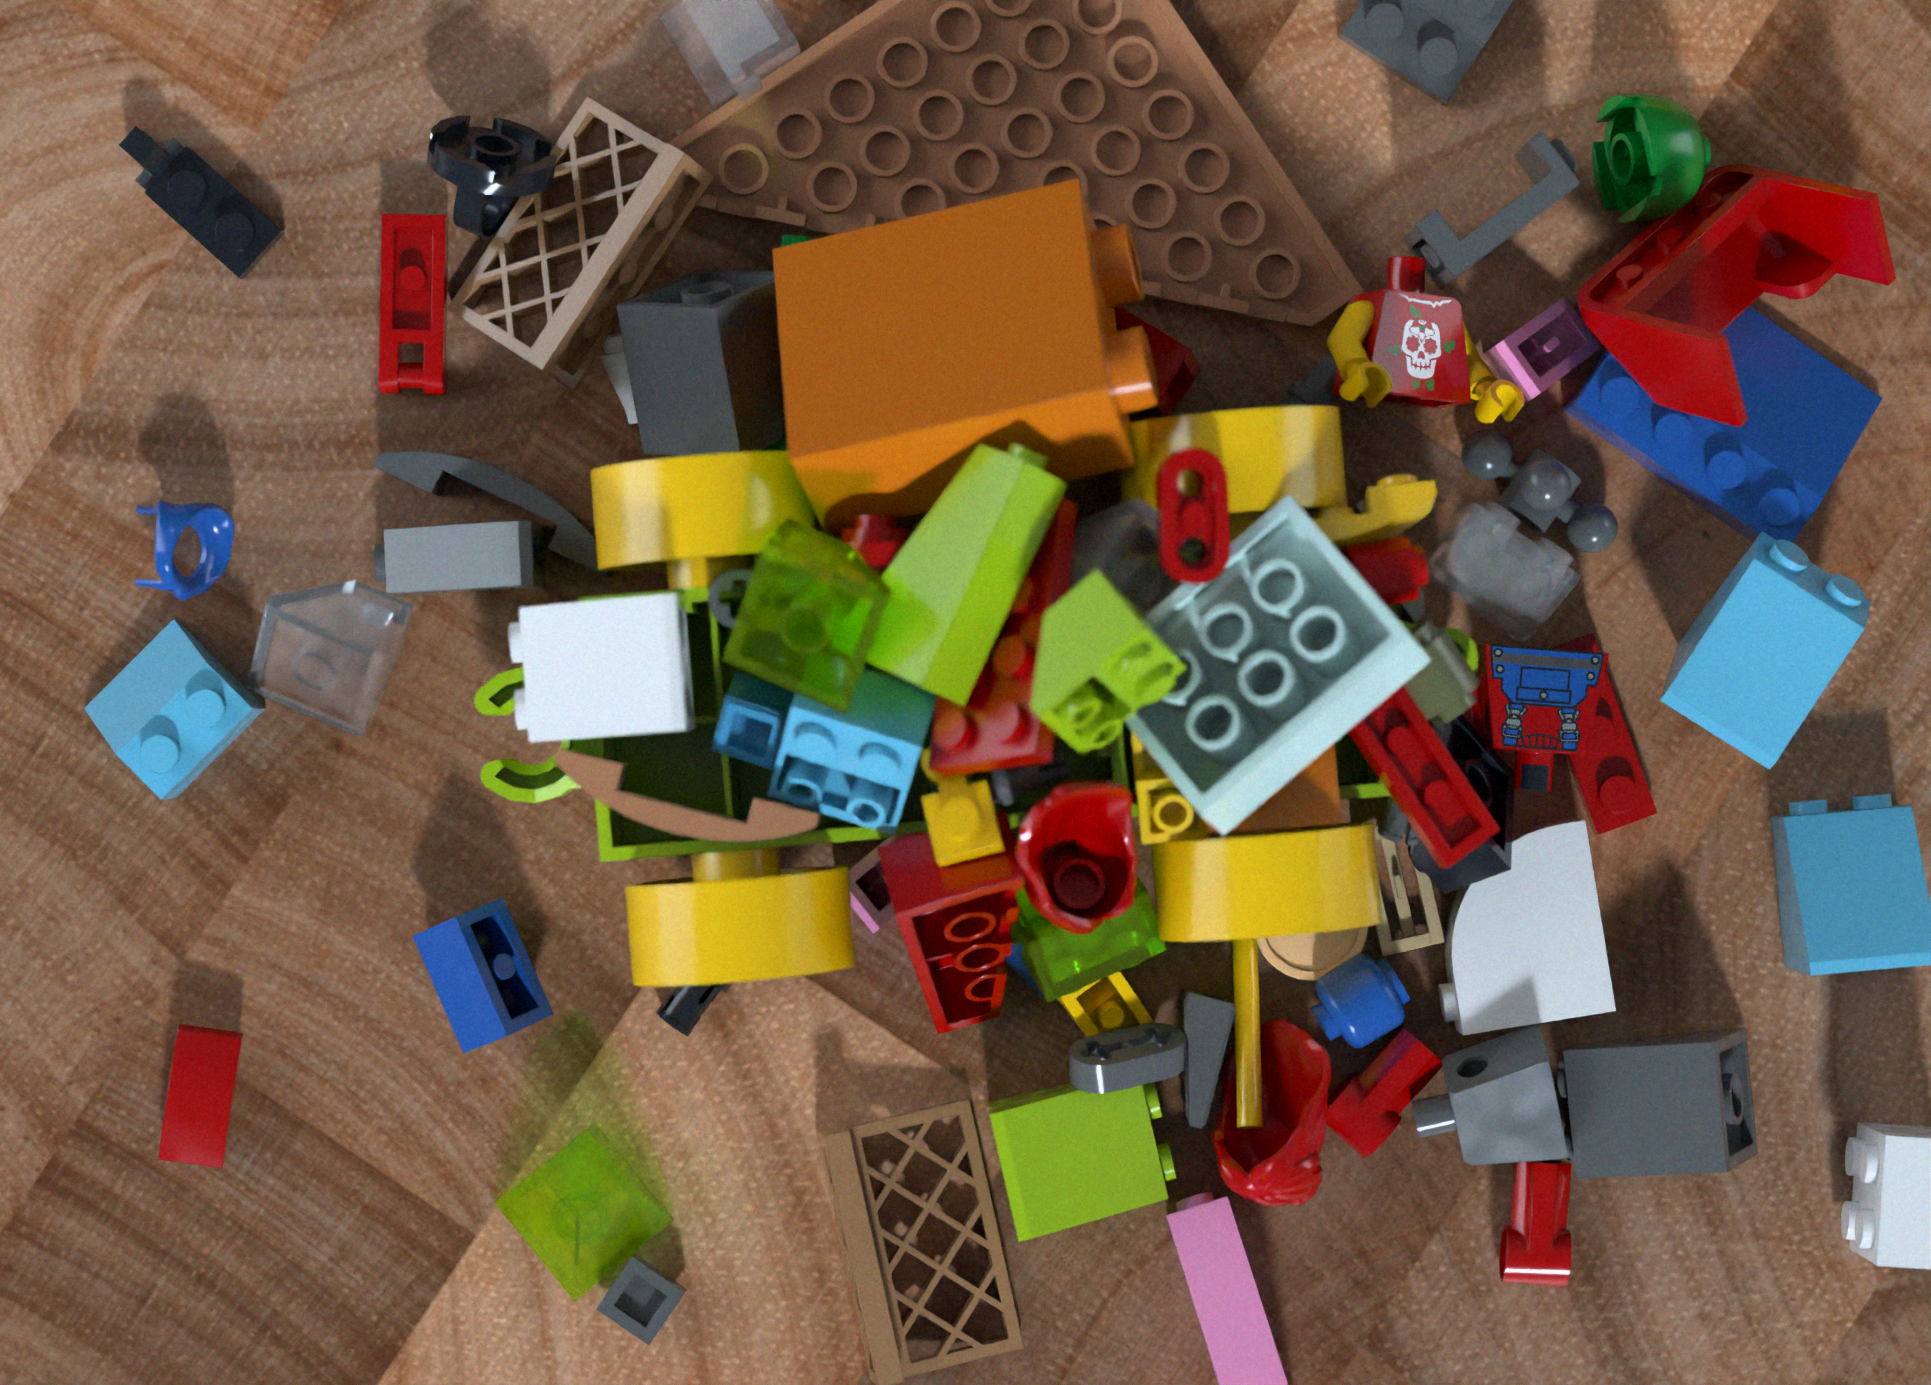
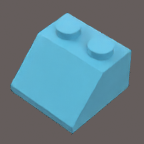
[84,619,266,800]

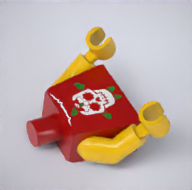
[1327,256,1525,423]

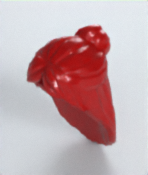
[1015,780,1138,935]
[1211,1018,1332,1206]

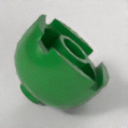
[1592,93,1711,223]

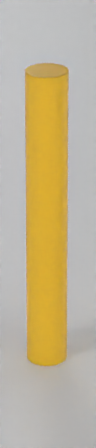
[1232,938,1263,1129]

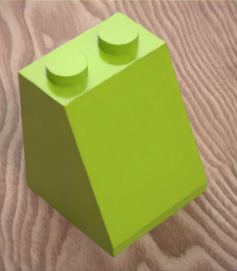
[989,1082,1177,1242]

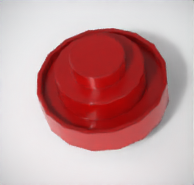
[826,515,909,583]

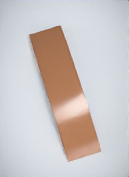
[554,748,821,841]

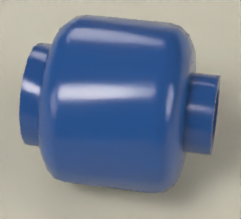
[1310,953,1410,1048]

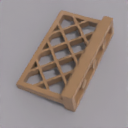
[447,97,713,391]
[816,1098,1024,1385]

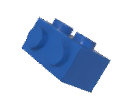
[413,897,554,1053]

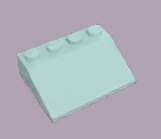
[1125,494,1431,836]

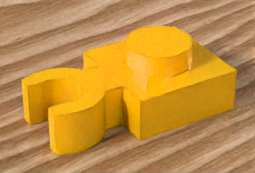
[921,748,1005,867]

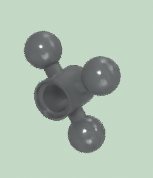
[1461,429,1618,553]

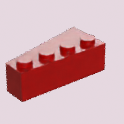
[877,810,1025,1034]

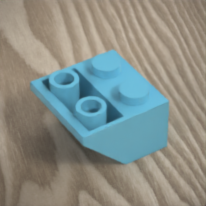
[767,652,936,836]

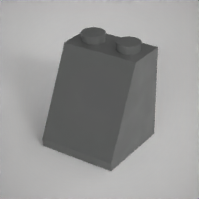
[616,269,785,458]
[1557,1027,1758,1178]

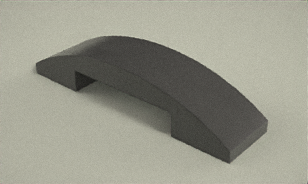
[373,451,614,578]

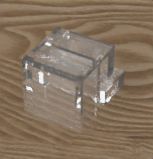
[659,0,801,110]

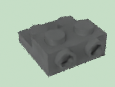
[1338,0,1513,106]

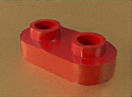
[1156,448,1230,584]

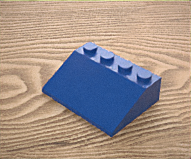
[1563,306,1882,543]

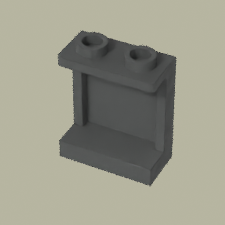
[1402,132,1580,290]

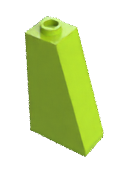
[834,443,1067,706]

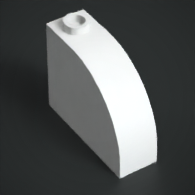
[1438,818,1616,1035]

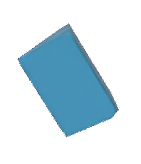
[711,674,796,770]

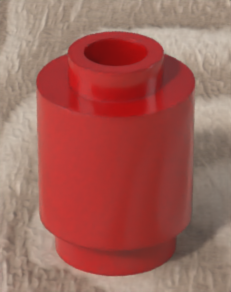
[1340,535,1429,606]

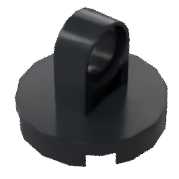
[427,115,557,240]

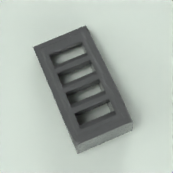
[1181,988,1236,1129]

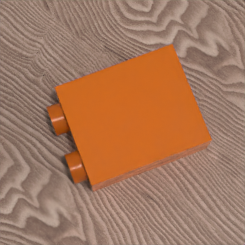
[772,178,1160,534]

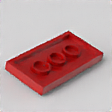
[928,497,1077,776]

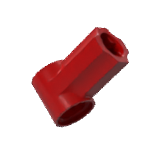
[1326,1026,1443,1159]
[1499,1160,1572,1287]

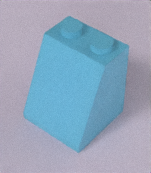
[1660,532,1871,770]
[1771,793,1931,976]

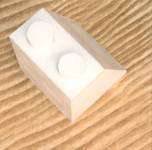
[509,593,695,742]

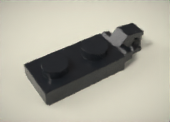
[119,126,285,280]

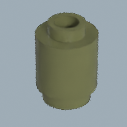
[1403,620,1480,723]

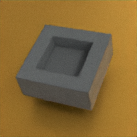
[596,1253,687,1345]

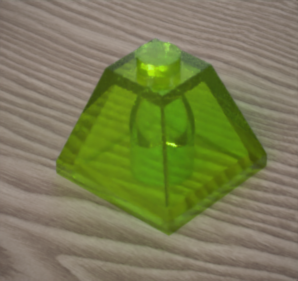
[722,518,893,714]
[494,1121,674,1301]

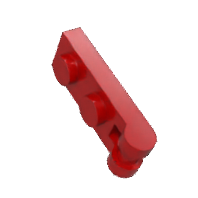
[378,214,449,395]

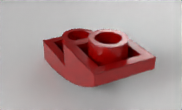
[158,1024,243,1169]

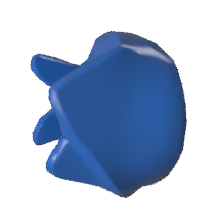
[135,500,235,600]

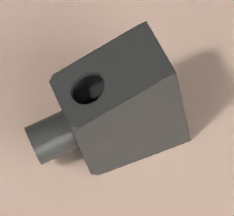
[1411,1024,1569,1166]

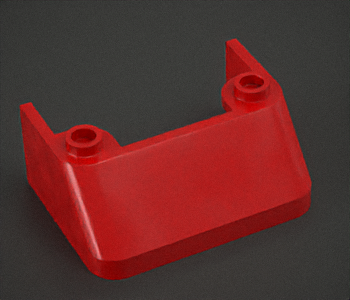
[1577,164,1896,428]

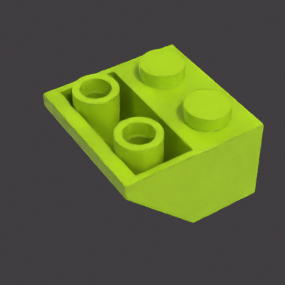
[1030,569,1187,756]

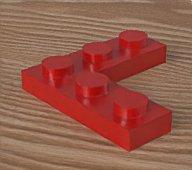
[1462,633,1658,835]

